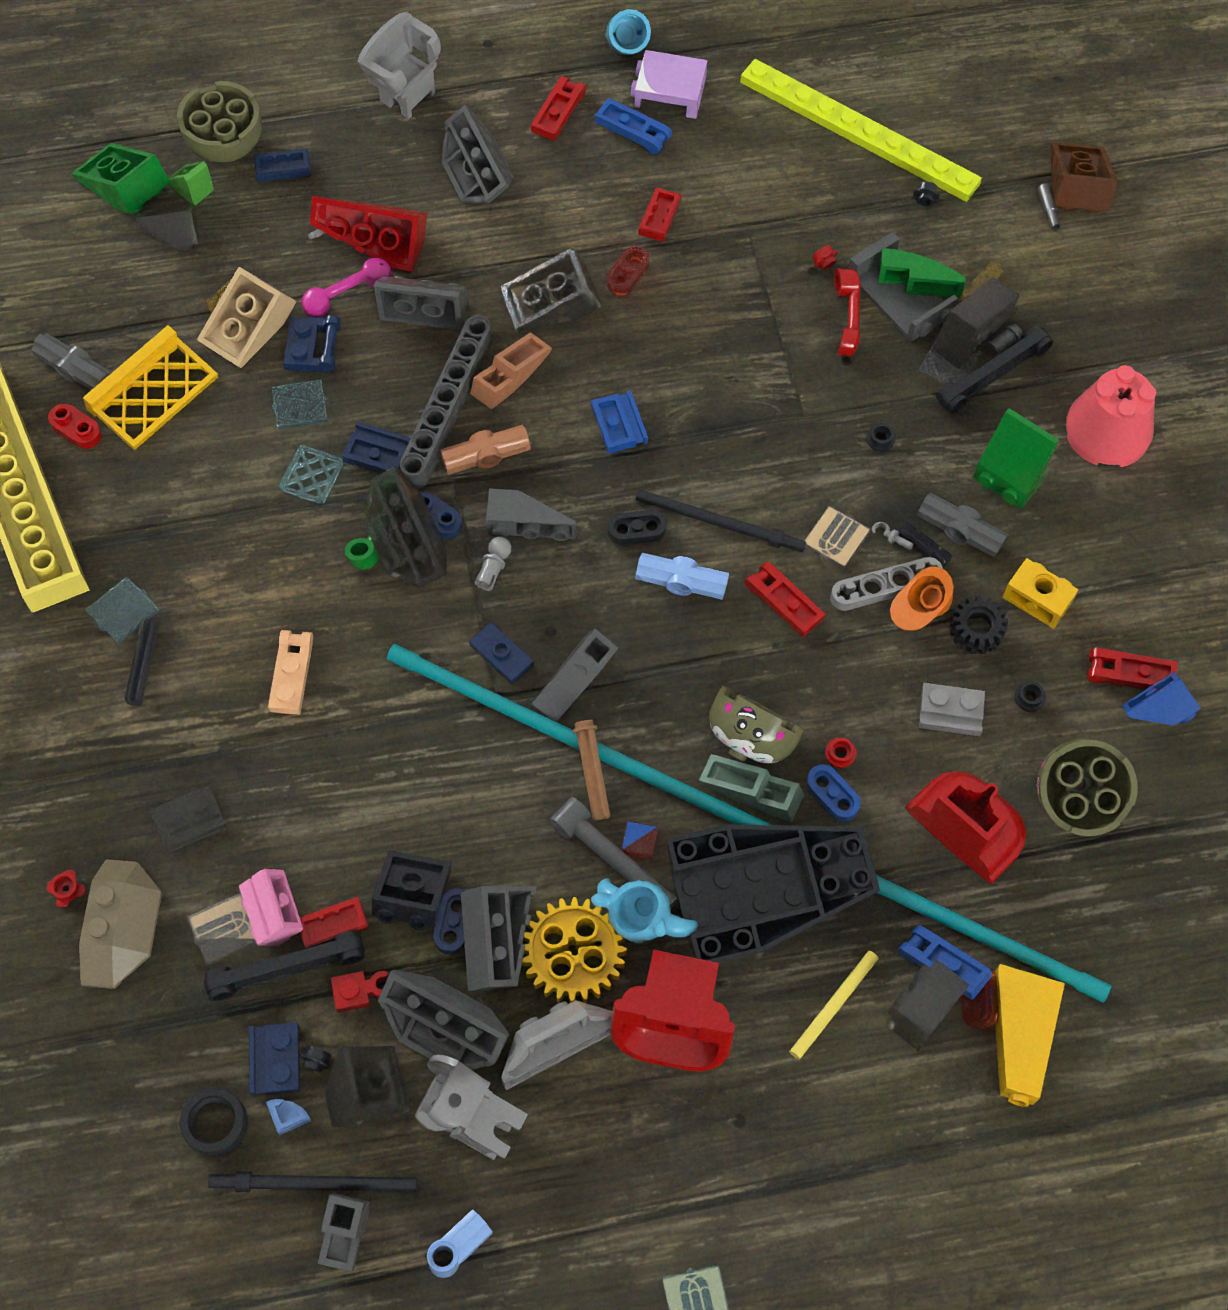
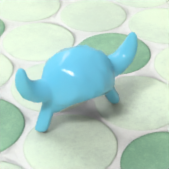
[591,878,698,944]

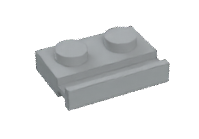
[918,683,985,736]

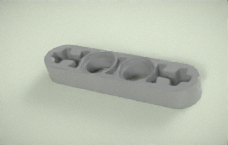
[830,557,943,611]

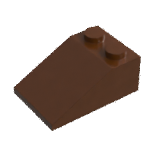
[1051,142,1118,213]

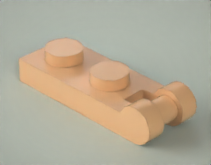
[268,630,313,715]

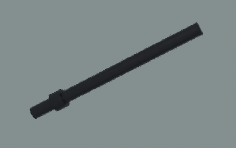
[635,489,807,553]
[208,1171,417,1193]

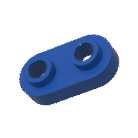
[806,765,860,821]

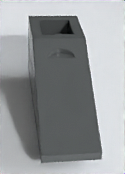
[486,489,576,541]
[531,629,618,722]

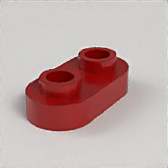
[48,404,102,449]

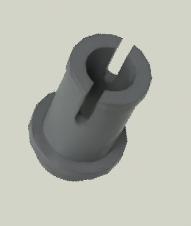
[986,324,1023,357]

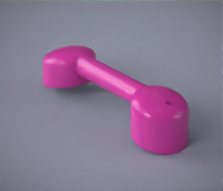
[301,258,393,318]

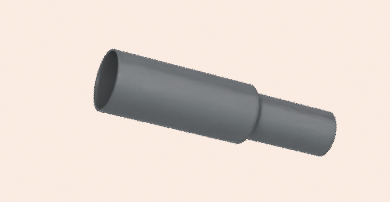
[1037,184,1060,230]

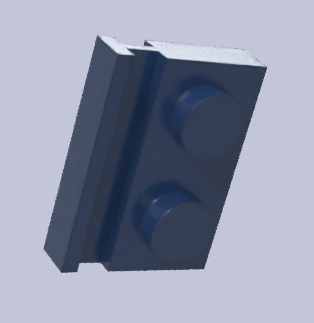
[342,422,411,477]
[249,1022,300,1096]

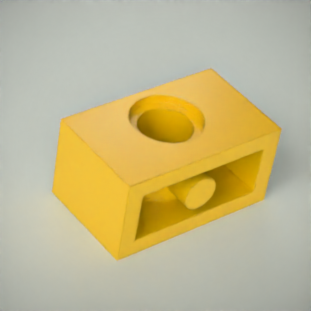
[1002,558,1079,629]

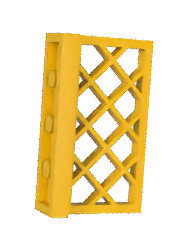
[83,325,218,451]

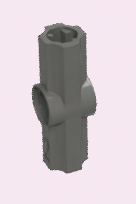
[31,333,112,390]
[917,492,1009,558]

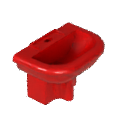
[905,771,1026,884]
[610,950,735,1072]

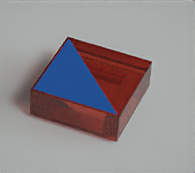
[621,821,658,860]

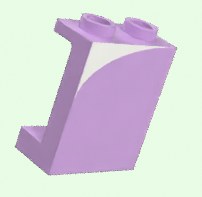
[631,50,707,119]

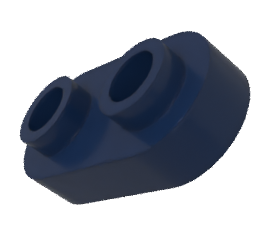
[409,492,462,539]
[433,888,465,954]

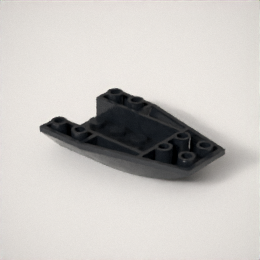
[666,824,880,963]

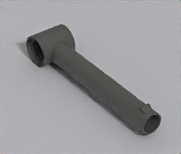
[549,797,678,909]

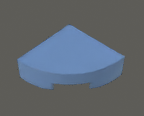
[266,1099,311,1135]

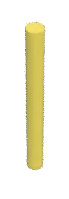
[789,951,879,1060]

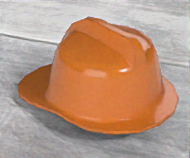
[890,567,954,631]

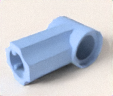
[427,1209,493,1278]

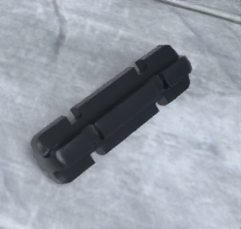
[899,522,952,568]

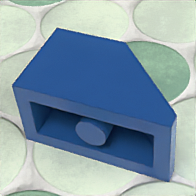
[1122,671,1201,726]

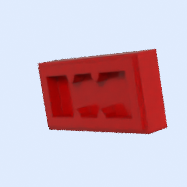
[638,187,682,242]
[300,897,369,949]

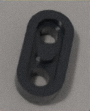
[608,510,667,545]

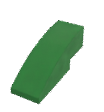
[878,248,966,299]

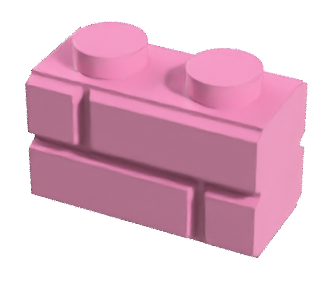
[239,869,304,946]

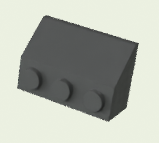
[374,276,468,330]

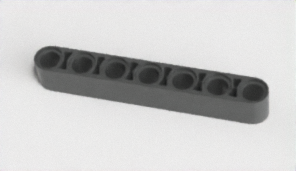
[400,315,492,490]

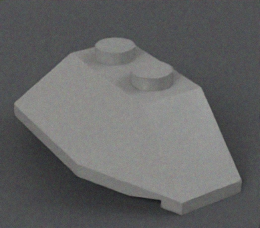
[501,1000,613,1090]

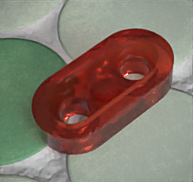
[607,247,649,295]
[961,962,998,1030]

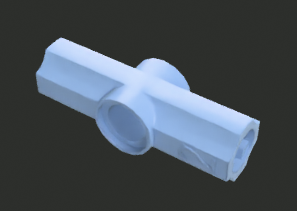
[635,553,729,600]

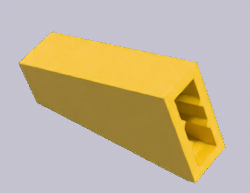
[992,964,1065,1107]

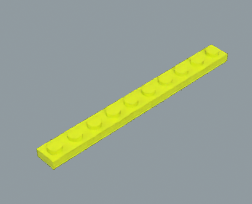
[740,59,982,202]

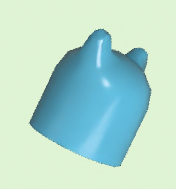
[605,9,651,55]

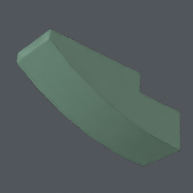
[699,754,804,822]

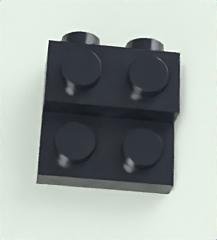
[372,850,451,930]

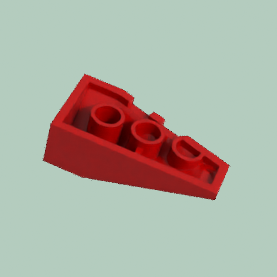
[310,196,428,272]

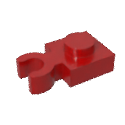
[331,971,389,1013]

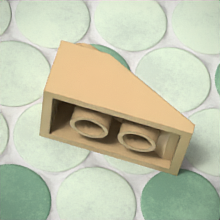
[197,267,297,368]

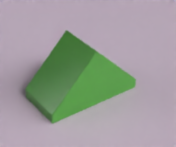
[168,161,214,206]

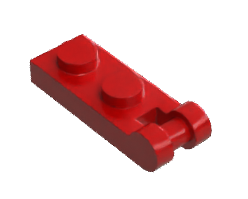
[531,76,587,141]
[744,562,826,637]
[1087,648,1178,689]

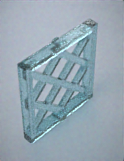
[278,444,344,504]

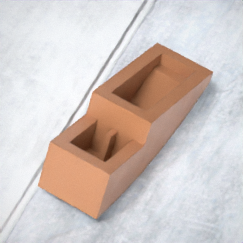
[470,332,552,410]

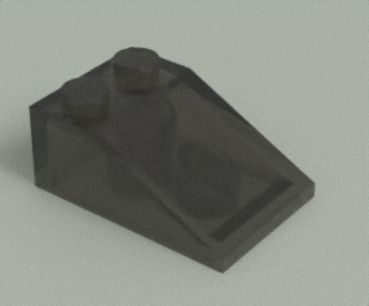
[500,247,602,332]

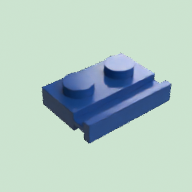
[591,390,648,454]

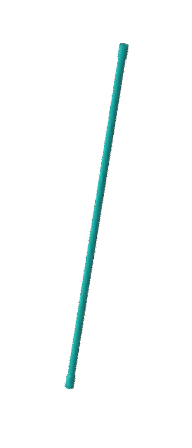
[387,644,1112,1003]

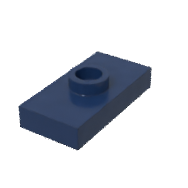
[254,149,311,182]
[469,622,534,685]

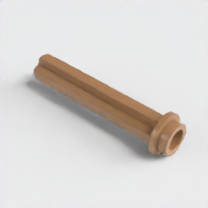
[573,720,610,821]

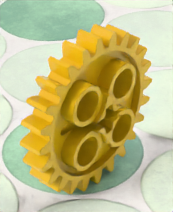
[522,897,627,1003]

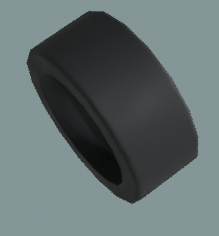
[179,1087,249,1157]

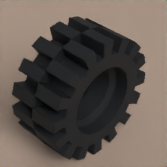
[949,595,1008,655]

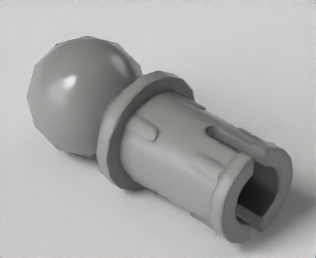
[475,536,512,591]

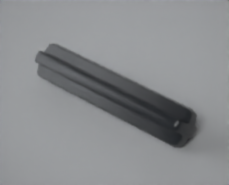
[124,619,158,706]

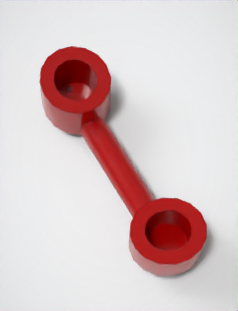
[834,268,861,356]

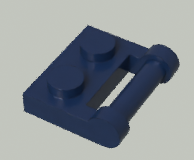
[283,315,341,372]

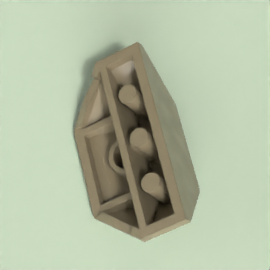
[79,859,162,989]

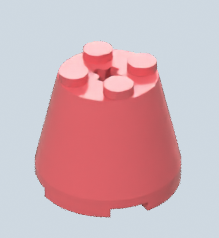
[1066,365,1156,467]

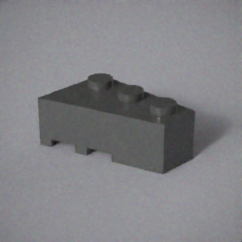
[461,886,537,992]

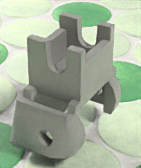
[358,12,441,119]
[415,1055,528,1160]

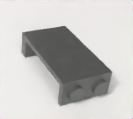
[848,232,958,342]

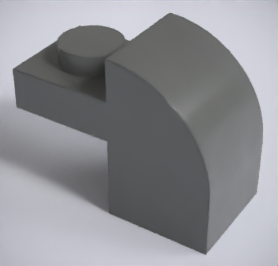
[318,1193,369,1272]

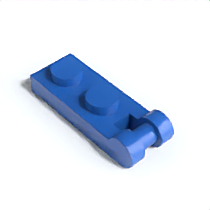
[595,98,672,154]
[898,925,992,1000]

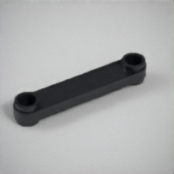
[936,325,1054,414]
[204,931,365,1002]

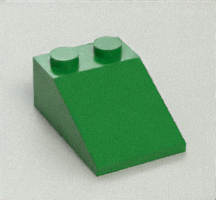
[71,143,170,214]
[973,408,1059,509]

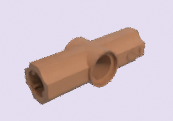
[440,425,531,475]

